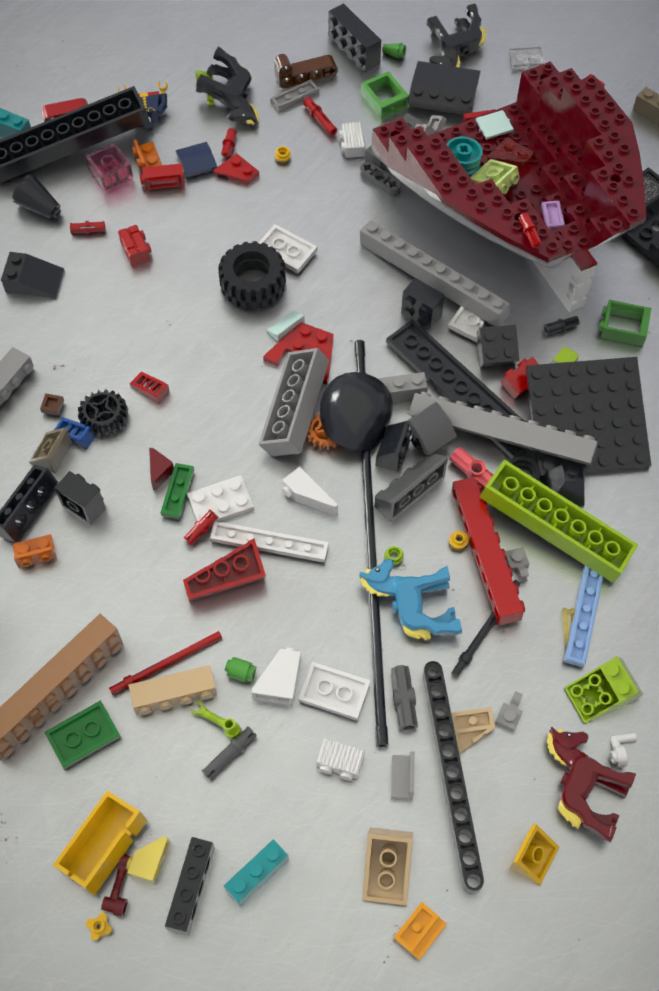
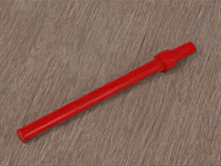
[109,631,222,695]

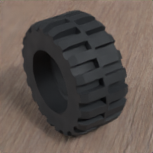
[218,241,286,310]

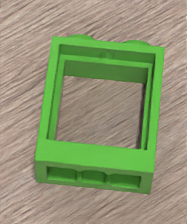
[361,71,409,119]
[599,299,652,347]

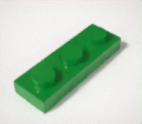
[160,463,195,519]

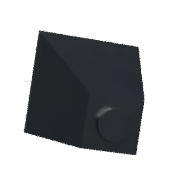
[540,463,585,507]

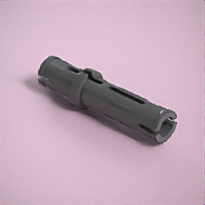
[201,726,257,781]

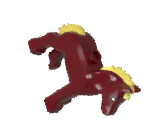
[546,727,636,843]

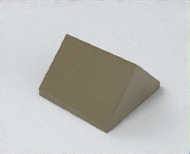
[29,427,72,473]

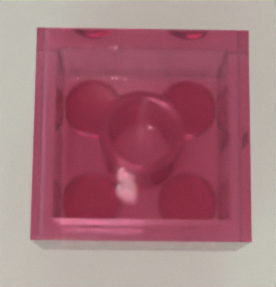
[85,142,133,191]

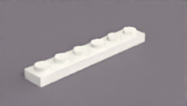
[210,521,329,563]

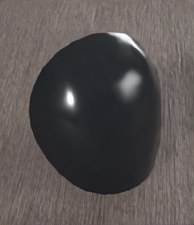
[320,372,393,451]

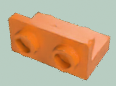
[131,140,162,169]
[13,534,57,567]

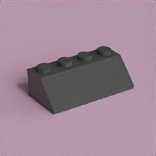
[374,453,448,521]

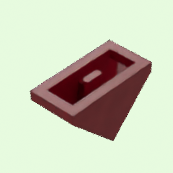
[149,448,174,490]

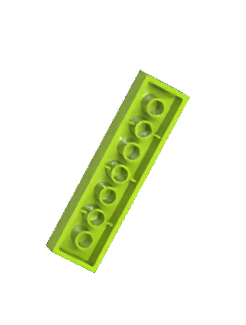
[480,459,638,583]

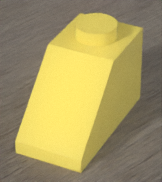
[126,836,170,885]

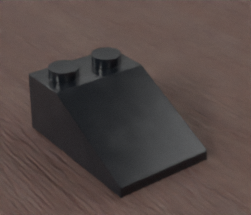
[1,252,65,298]

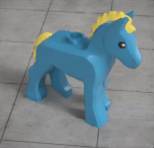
[359,559,462,641]

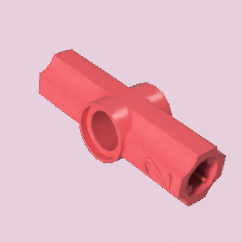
[449,447,494,489]

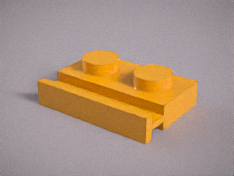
[393,902,447,961]

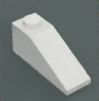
[282,467,338,515]

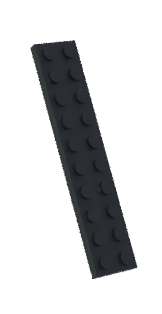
[386,319,526,459]

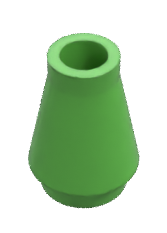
[382,43,406,59]

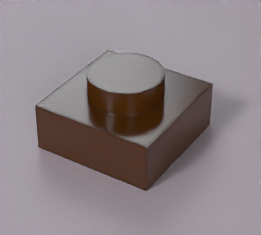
[40,393,64,416]

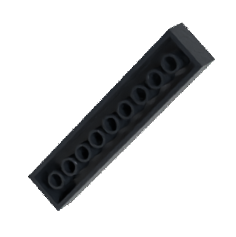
[0,86,150,183]

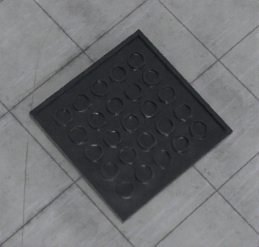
[525,357,652,476]

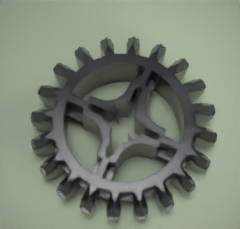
[78,389,128,437]

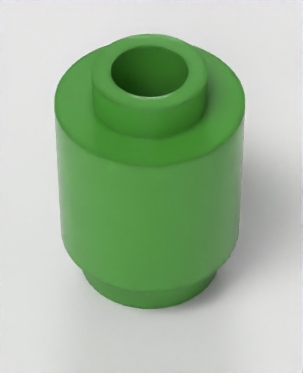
[225,657,257,682]

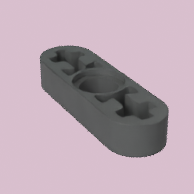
[360,162,401,196]

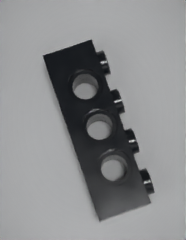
[0,465,59,542]
[165,837,215,936]

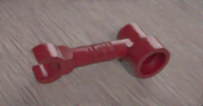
[101,854,130,917]

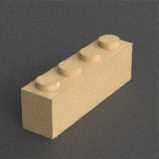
[129,665,217,715]

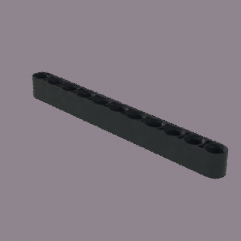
[423,661,484,895]

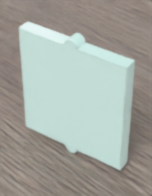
[476,110,514,140]

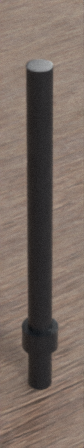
[451,580,520,677]

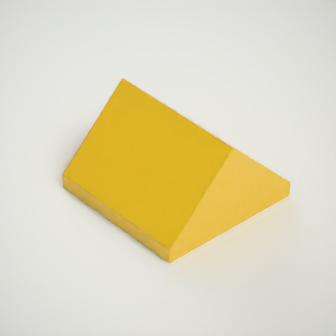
[510,823,559,885]

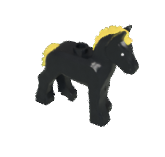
[426,3,487,67]
[196,46,259,128]

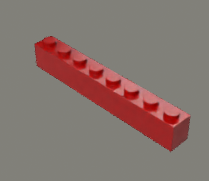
[451,477,525,626]

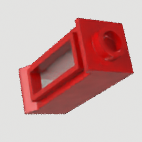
[140,163,185,192]

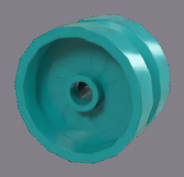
[447,136,483,177]

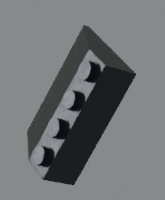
[409,61,481,115]

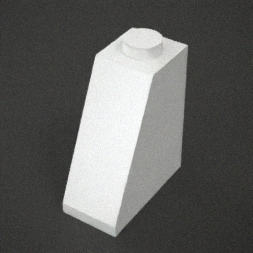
[251,648,301,705]

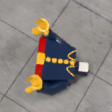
[118,81,168,129]

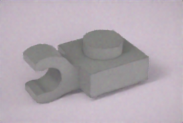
[505,547,530,582]
[495,691,523,731]

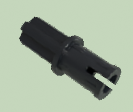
[543,316,580,336]

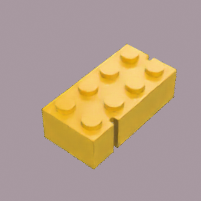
[53,791,148,896]

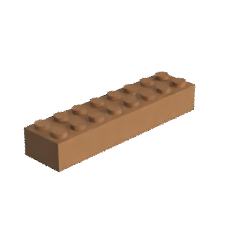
[0,613,123,761]

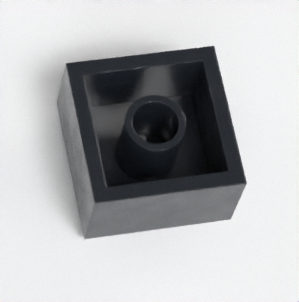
[401,278,445,330]
[476,325,520,368]
[54,471,106,525]

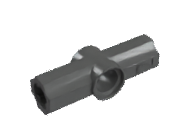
[391,665,418,731]

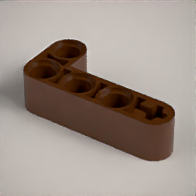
[274,54,338,88]

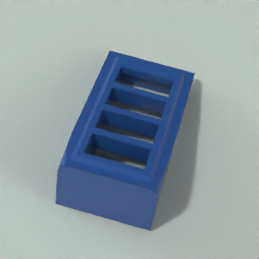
[54,417,96,448]

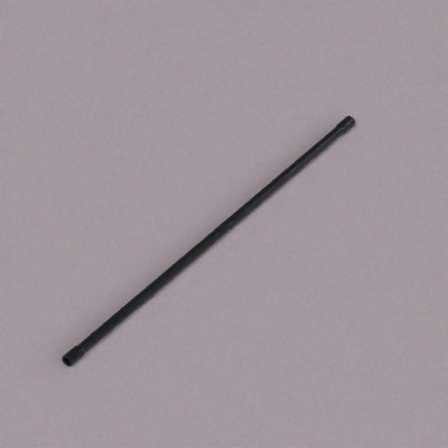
[354,340,389,747]

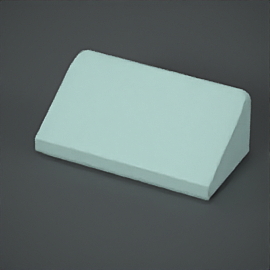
[266,311,305,342]

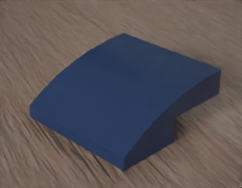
[175,142,217,178]

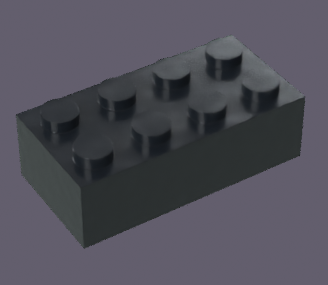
[328,3,382,72]

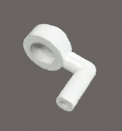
[610,733,637,768]

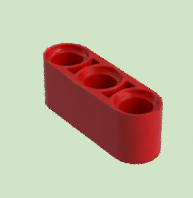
[41,98,88,122]

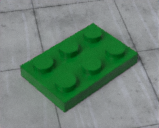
[44,700,121,770]

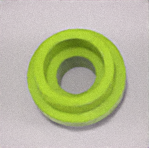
[384,546,404,565]

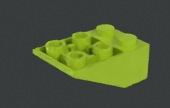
[564,656,644,724]

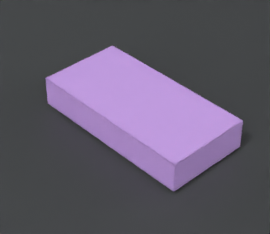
[541,201,565,231]

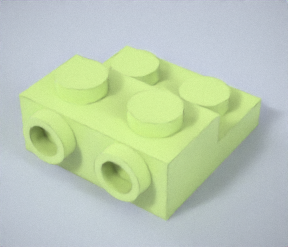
[470,159,520,194]

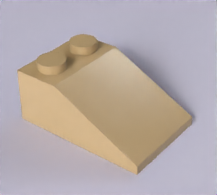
[362,827,413,906]

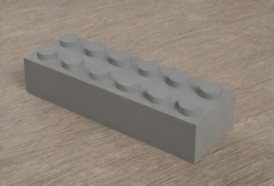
[258,348,329,456]

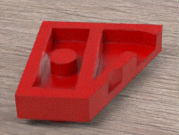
[213,153,259,185]

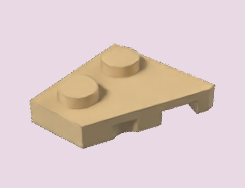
[451,707,495,754]

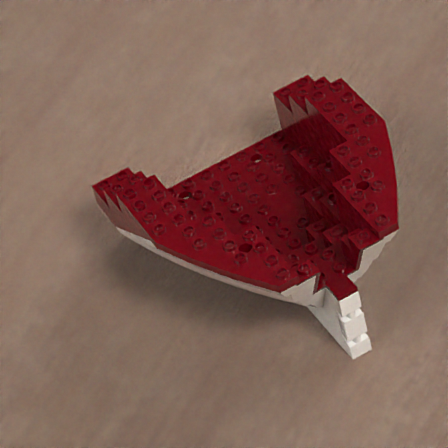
[372,61,646,313]

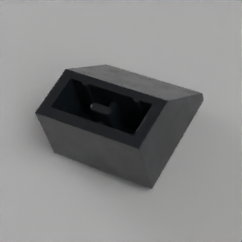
[375,421,412,472]

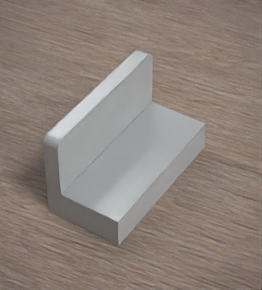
[391,751,415,800]

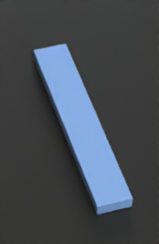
[564,565,603,668]

